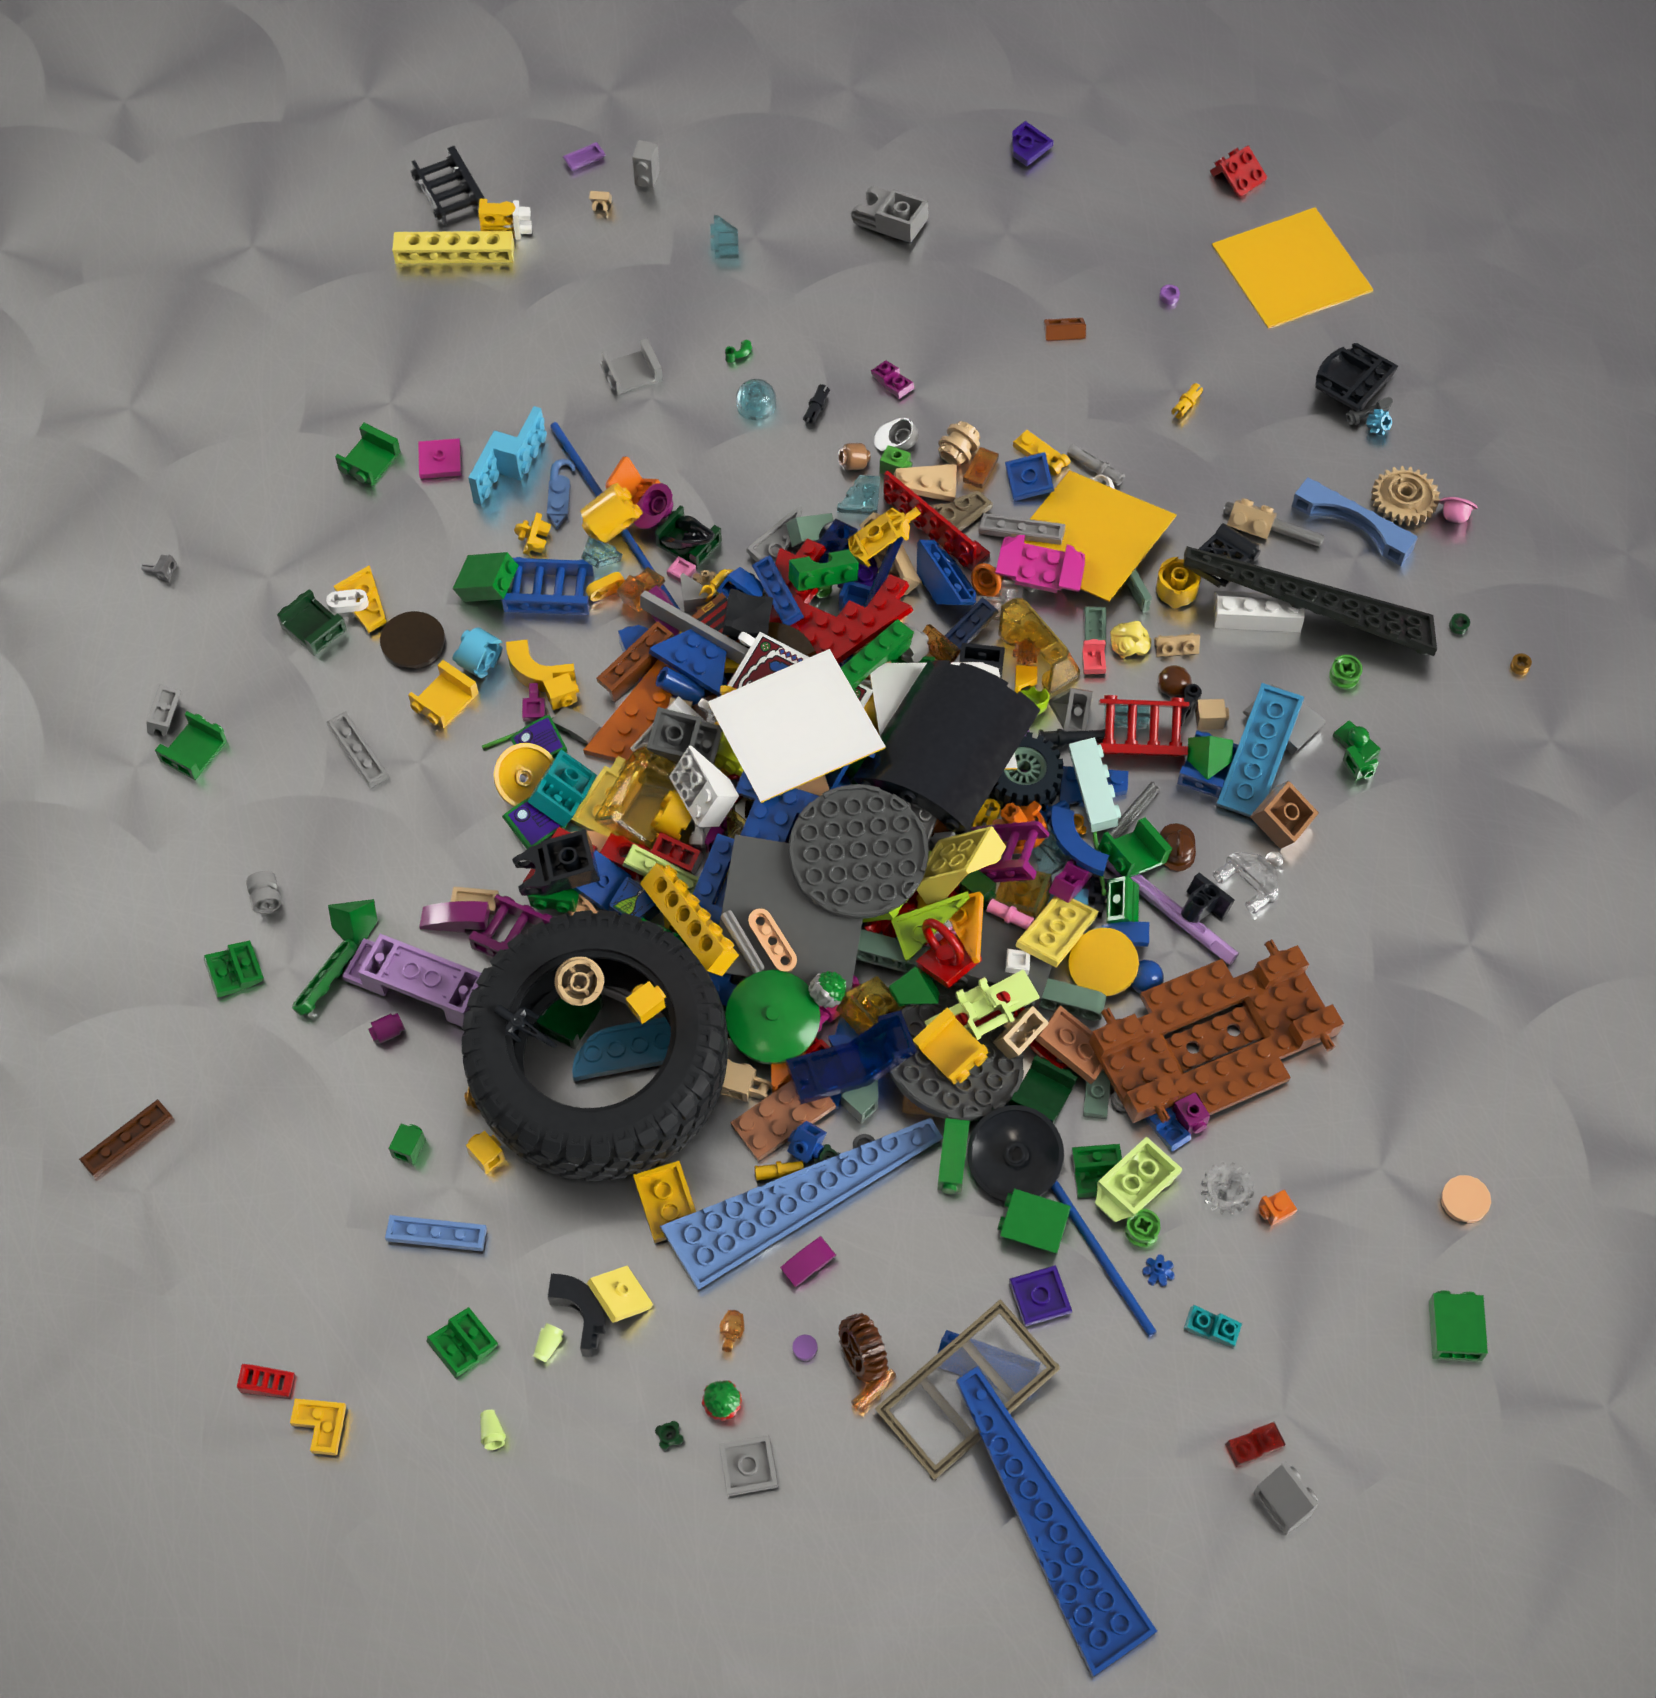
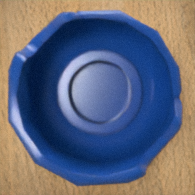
[1130,960,1164,994]

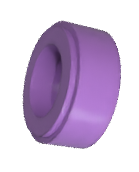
[1159,285,1180,304]
[793,1334,818,1361]

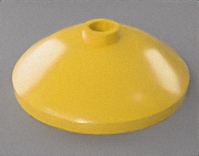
[493,743,554,807]

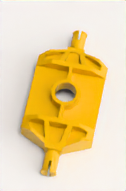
[848,507,921,568]

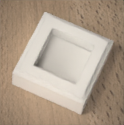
[1005,949,1030,975]

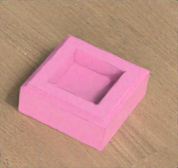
[667,556,696,582]

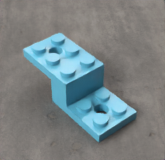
[468,406,547,505]

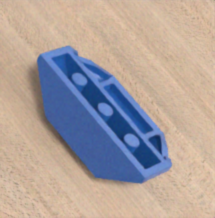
[917,540,976,605]

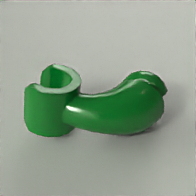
[725,340,752,363]

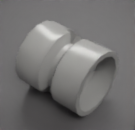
[246,871,282,914]

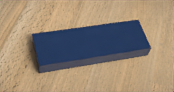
[938,597,999,658]

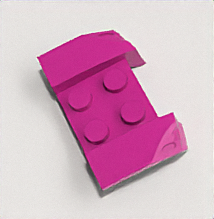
[995,535,1085,593]

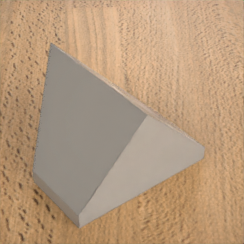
[1049,688,1093,731]

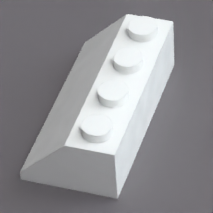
[1214,590,1304,633]

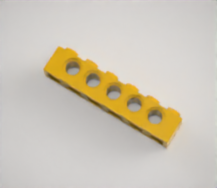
[640,863,739,976]

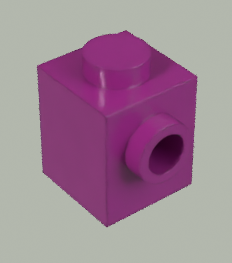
[1172,1093,1210,1134]

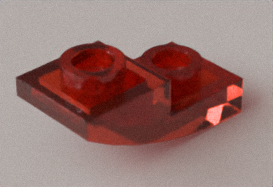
[1225,1422,1286,1467]

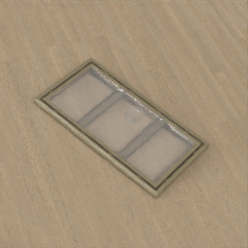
[875,1299,1061,1480]

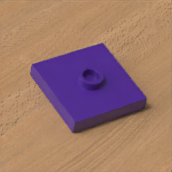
[1009,1265,1072,1327]

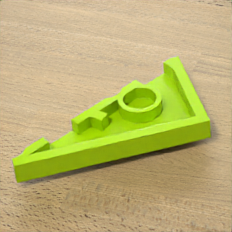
[891,891,970,962]

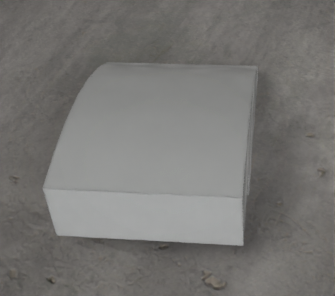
[1243,684,1326,755]

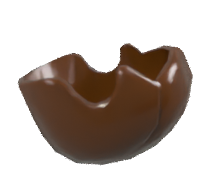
[1157,665,1192,698]

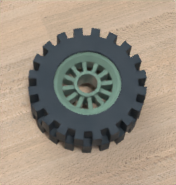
[989,732,1064,811]

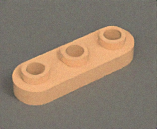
[748,909,797,972]

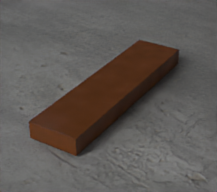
[79,1099,173,1178]

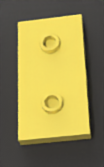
[1015,896,1099,968]

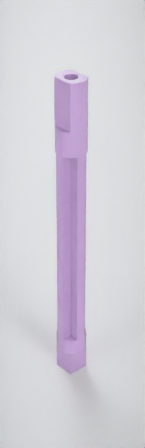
[1106,860,1239,965]

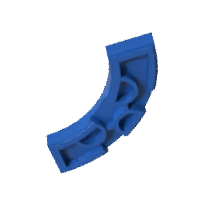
[1050,805,1109,877]

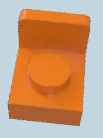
[1258,1190,1297,1226]

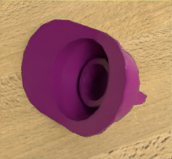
[633,483,674,529]

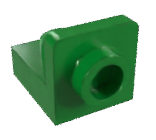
[1343,745,1379,780]

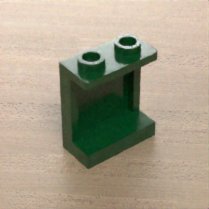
[277,589,347,656]

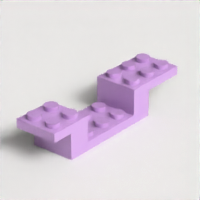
[342,934,481,1027]

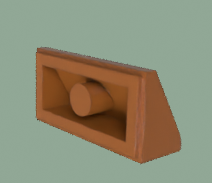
[1044,318,1086,341]

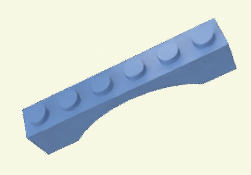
[1292,477,1418,566]

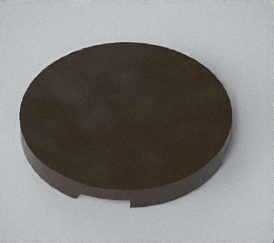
[380,611,445,669]

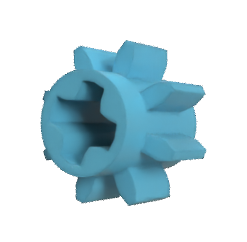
[1366,409,1392,435]

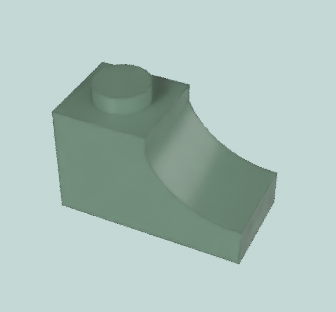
[786,513,834,548]

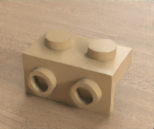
[1227,498,1277,539]

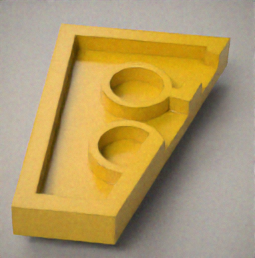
[333,565,387,633]

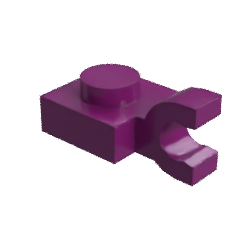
[522,683,545,722]

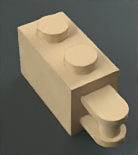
[720,1058,772,1102]

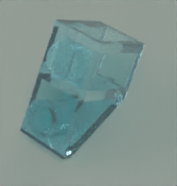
[710,215,739,259]

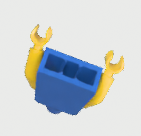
[699,567,765,602]

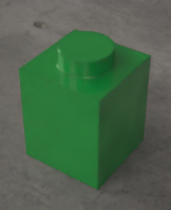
[388,1123,426,1165]

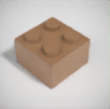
[1250,781,1319,849]

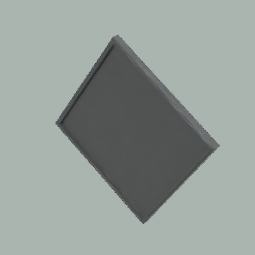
[719,834,863,995]

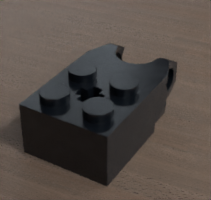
[512,829,600,896]

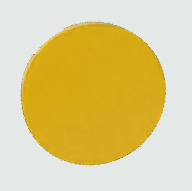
[1069,928,1139,998]

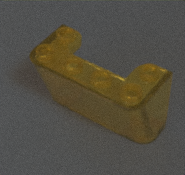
[998,598,1080,694]

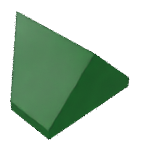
[1187,736,1233,780]
[328,899,378,949]
[888,966,940,1007]

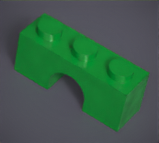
[788,549,859,591]

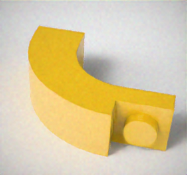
[506,639,576,692]

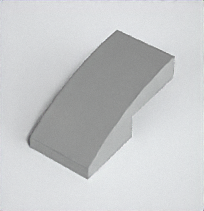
[552,707,601,744]

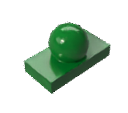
[1333,720,1381,762]

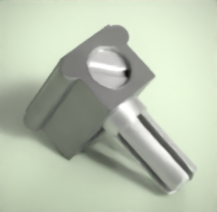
[141,555,177,582]

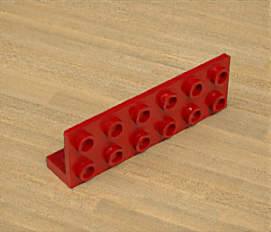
[883,471,990,571]

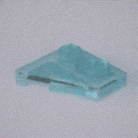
[837,475,880,515]
[581,536,623,568]
[1033,823,1072,881]

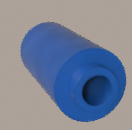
[656,667,705,705]

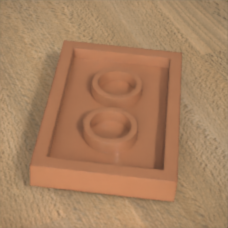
[1035,1005,1103,1084]

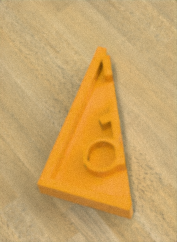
[949,892,984,964]

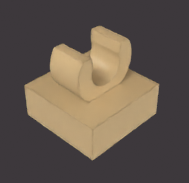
[589,191,612,212]

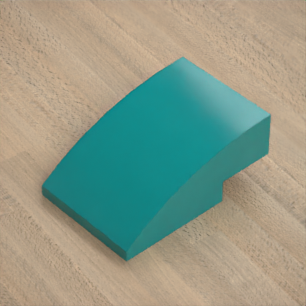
[527,749,597,827]

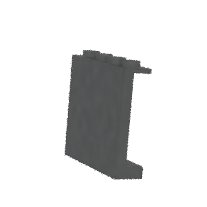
[953,909,1052,1010]

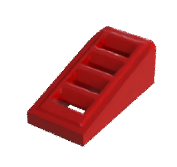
[237,1364,295,1398]

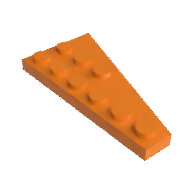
[583,659,681,770]

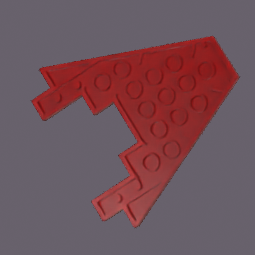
[767,538,913,664]

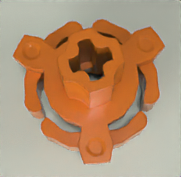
[992,801,1048,854]

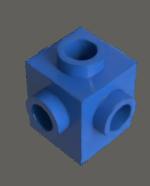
[787,1121,827,1163]

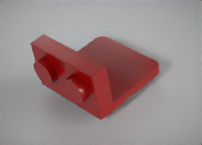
[1209,145,1267,197]

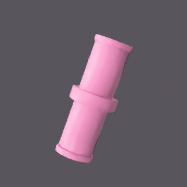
[986,899,1034,930]

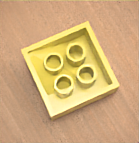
[917,826,1006,904]

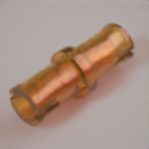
[851,1366,897,1413]

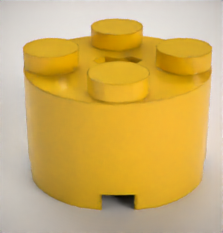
[1155,557,1201,609]
[650,790,692,841]

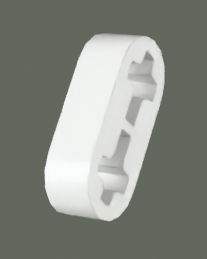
[326,589,369,613]

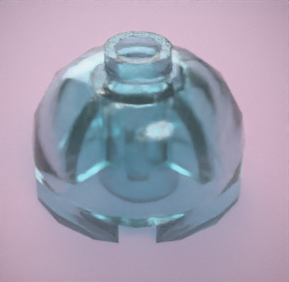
[736,379,776,420]

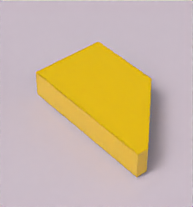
[1015,665,1038,693]

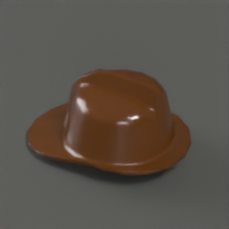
[1160,823,1196,871]

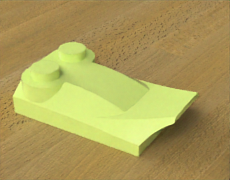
[1095,1137,1182,1222]

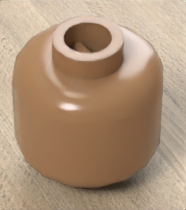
[838,443,871,470]

